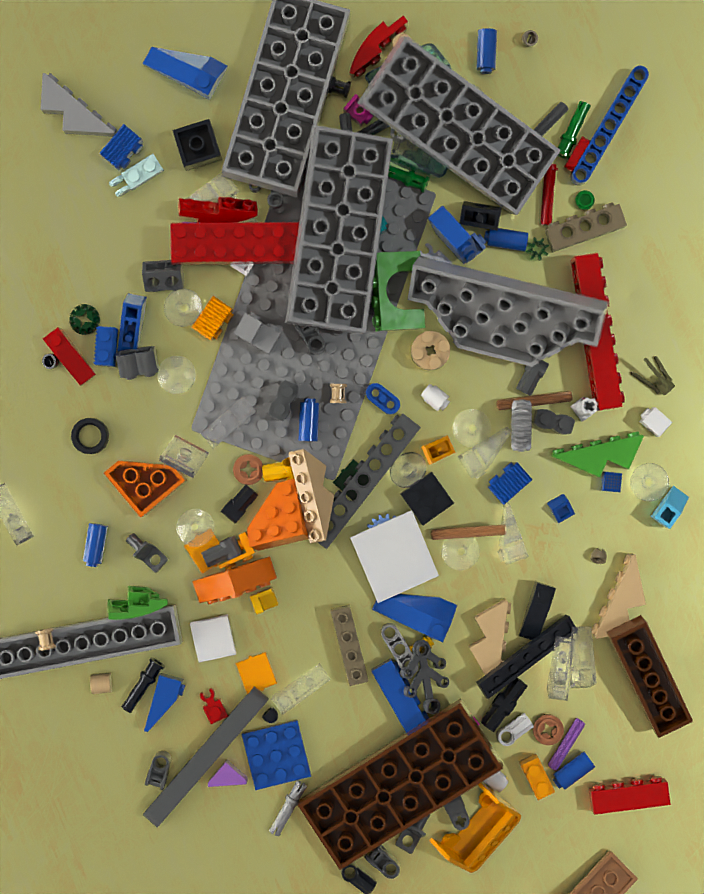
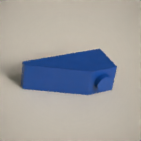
[117,293,147,352]
[144,673,185,732]

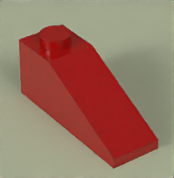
[43,327,96,386]

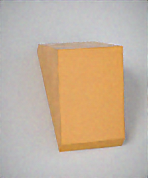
[421,435,456,465]

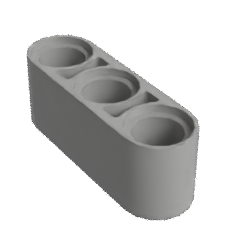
[381,623,419,675]

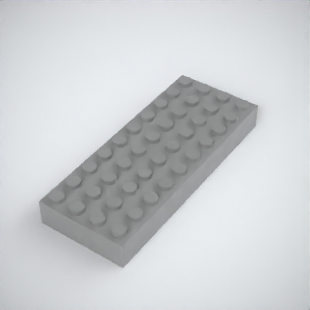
[222,0,350,197]
[357,36,561,215]
[285,125,393,334]

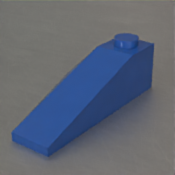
[143,47,228,100]
[372,594,457,642]

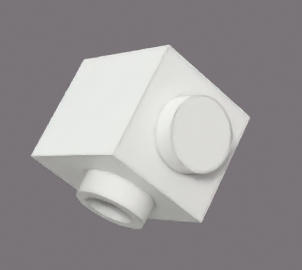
[639,407,672,437]

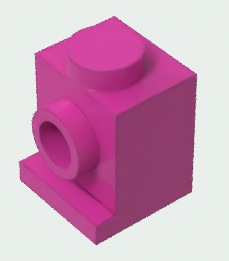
[343,94,374,127]

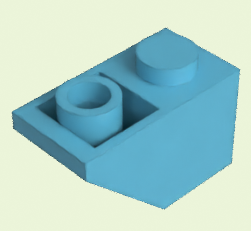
[651,486,689,529]

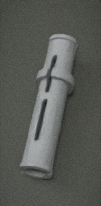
[269,780,307,836]

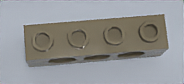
[545,202,627,253]
[331,605,368,686]

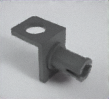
[126,533,168,573]
[395,815,430,854]

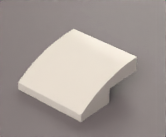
[190,614,236,663]

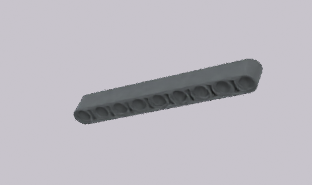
[143,686,269,827]

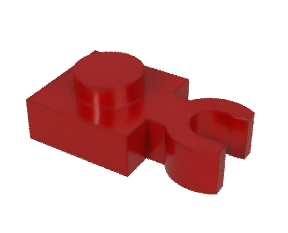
[200,687,229,724]

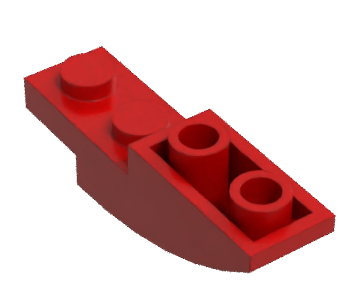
[350,16,408,79]
[178,197,258,223]

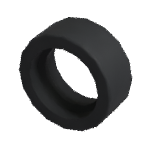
[71,418,109,454]

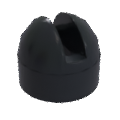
[42,353,59,369]
[262,706,278,723]

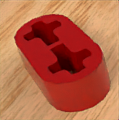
[564,136,590,172]

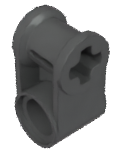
[295,325,326,355]
[145,751,171,790]
[444,795,470,830]
[364,845,400,879]

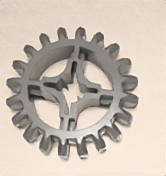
[511,399,532,452]

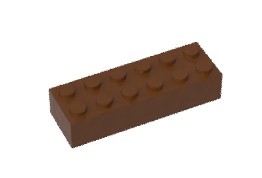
[606,615,693,738]

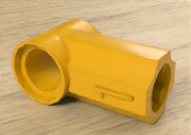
[262,457,294,482]

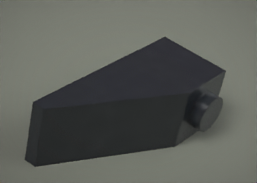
[519,581,556,640]

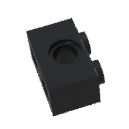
[459,201,502,230]

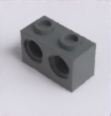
[142,260,184,292]

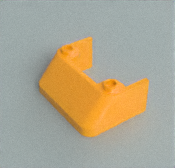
[429,783,521,873]

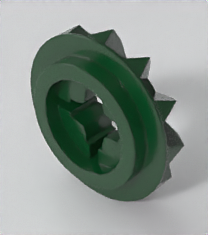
[69,304,100,335]

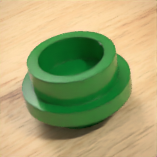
[575,190,595,210]

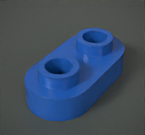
[366,383,400,414]

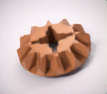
[233,454,263,485]
[533,714,564,745]

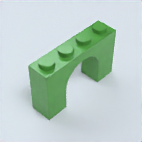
[371,251,425,332]

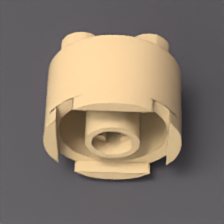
[411,331,450,371]

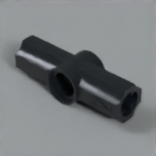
[480,678,528,732]

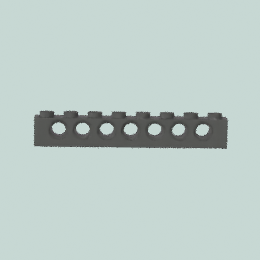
[318,413,421,549]

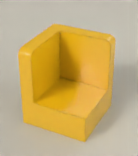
[250,587,278,615]

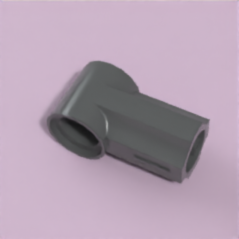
[516,360,549,396]
[201,535,243,568]

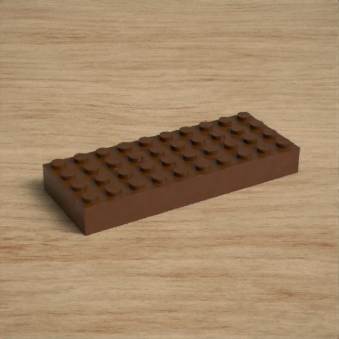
[298,698,503,870]

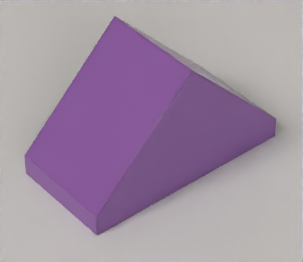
[208,759,248,787]

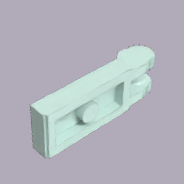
[109,154,164,197]

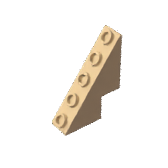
[289,449,334,543]
[591,553,646,639]
[469,599,511,675]

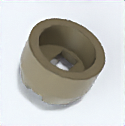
[521,30,538,47]
[591,548,607,564]

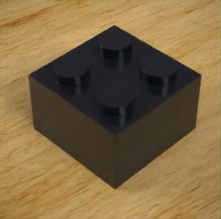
[172,119,223,171]
[400,472,454,525]

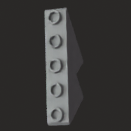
[41,73,117,137]

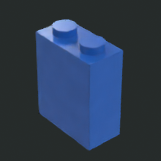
[428,206,478,264]

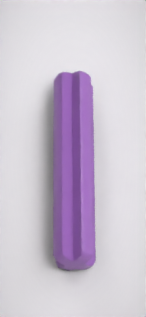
[548,718,585,771]

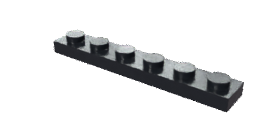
[476,615,578,699]

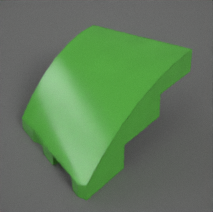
[107,586,168,620]

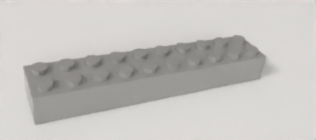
[0,604,183,679]

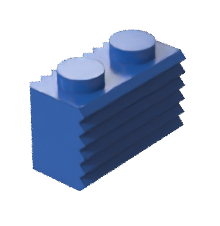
[99,124,143,170]
[93,326,118,367]
[487,462,533,505]

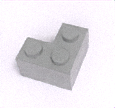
[234,312,281,355]

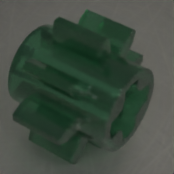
[525,237,549,261]

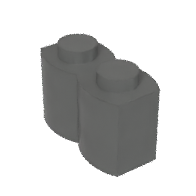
[116,346,159,380]
[269,380,299,421]
[532,409,575,435]

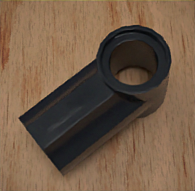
[221,485,258,524]
[341,862,377,894]

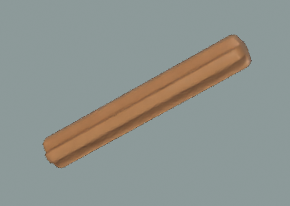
[496,391,572,410]
[431,525,507,540]

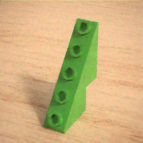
[551,431,644,477]

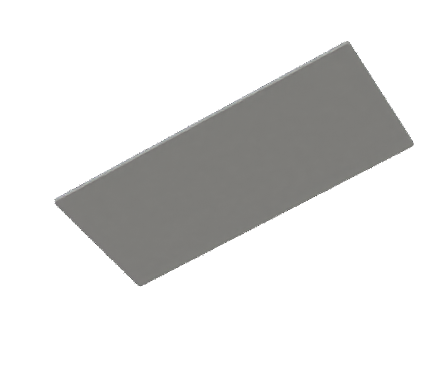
[192,159,436,480]

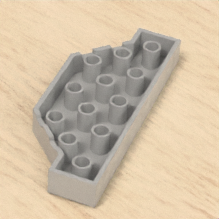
[408,256,608,367]

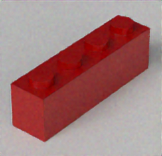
[588,776,671,815]

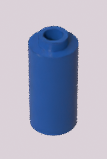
[476,28,497,74]
[484,228,528,252]
[298,399,319,442]
[83,523,108,567]
[553,752,595,790]

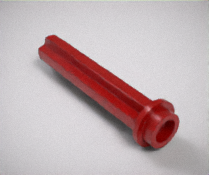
[541,164,558,225]

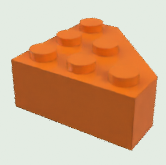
[104,461,187,518]
[247,479,309,551]
[192,556,277,605]

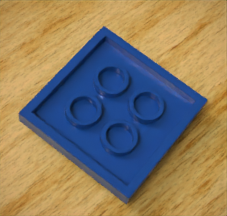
[242,720,311,790]

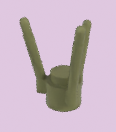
[631,356,675,395]

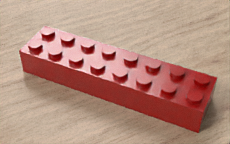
[170,222,300,265]
[570,253,625,411]

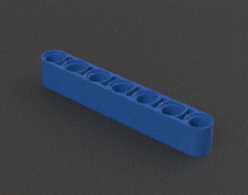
[571,66,649,186]

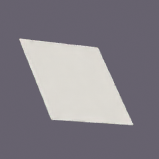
[350,510,439,603]

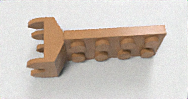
[569,850,638,894]

